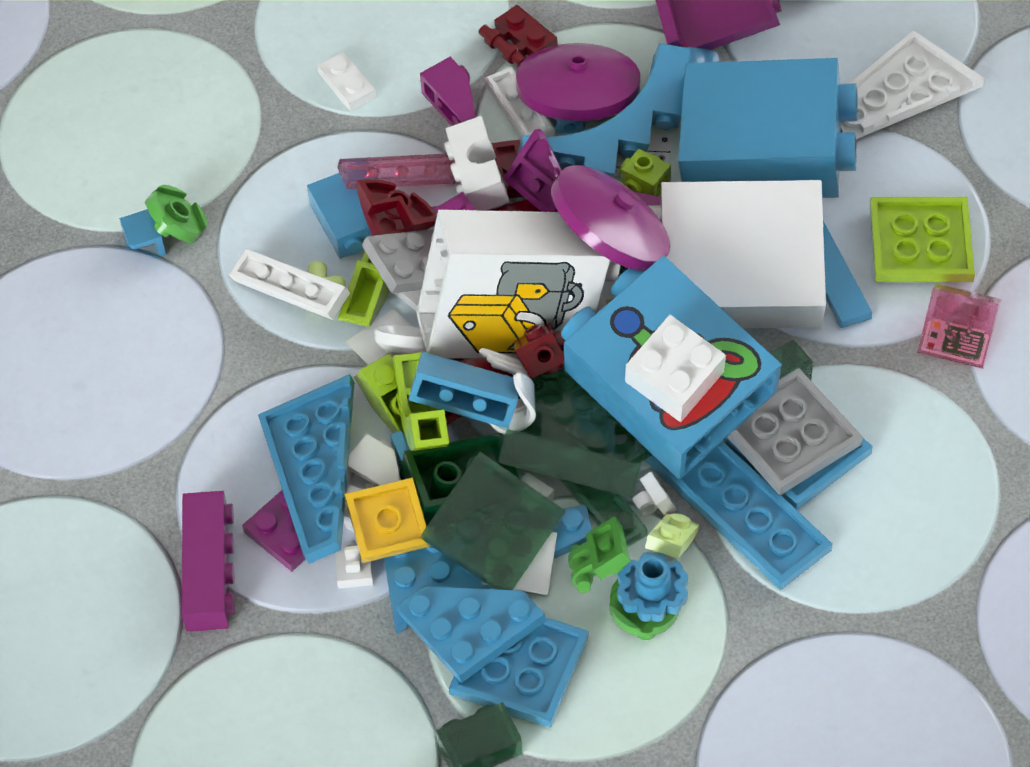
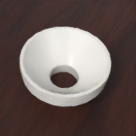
[374,325,426,358]

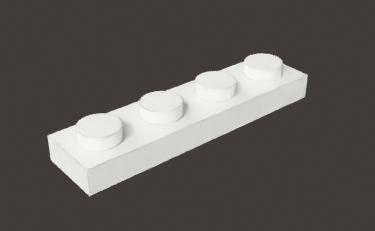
[229,249,350,320]

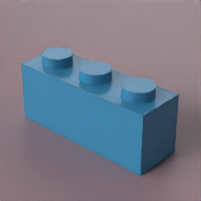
[409,351,519,429]

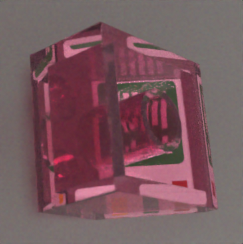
[917,283,1002,369]

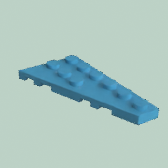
[258,374,355,564]
[384,505,592,634]

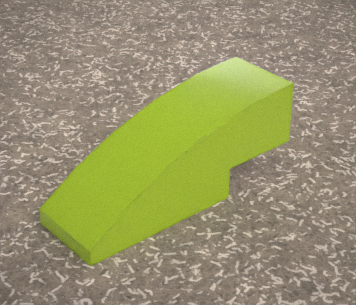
[338,252,390,327]

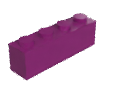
[182,490,235,632]

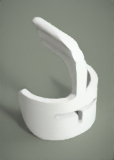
[479,348,536,434]

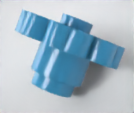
[617,552,688,622]

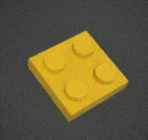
[345,478,431,563]

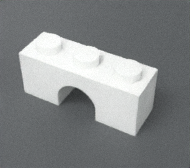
[444,116,510,211]

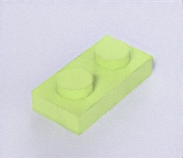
[645,513,700,559]

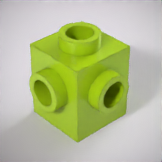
[619,149,671,197]

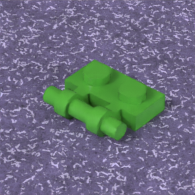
[568,516,631,593]

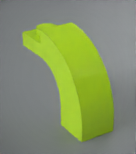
[393,351,449,451]

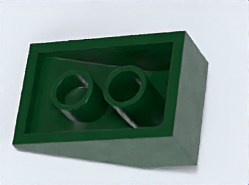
[399,433,524,529]

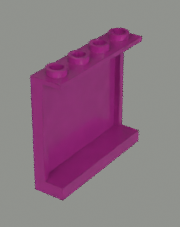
[656,0,782,50]

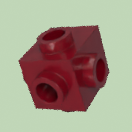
[514,323,565,379]

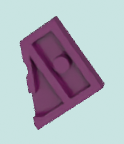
[502,129,562,212]

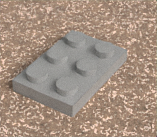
[362,229,434,294]

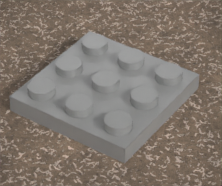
[728,368,863,496]

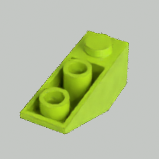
[354,353,404,433]

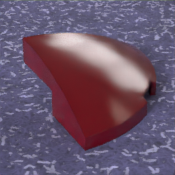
[356,179,437,236]

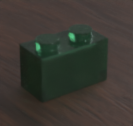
[436,702,522,767]

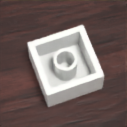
[625,315,726,422]

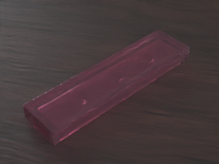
[337,154,461,189]

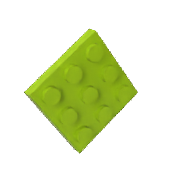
[870,197,975,282]

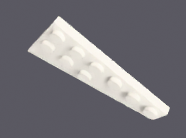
[841,30,985,139]

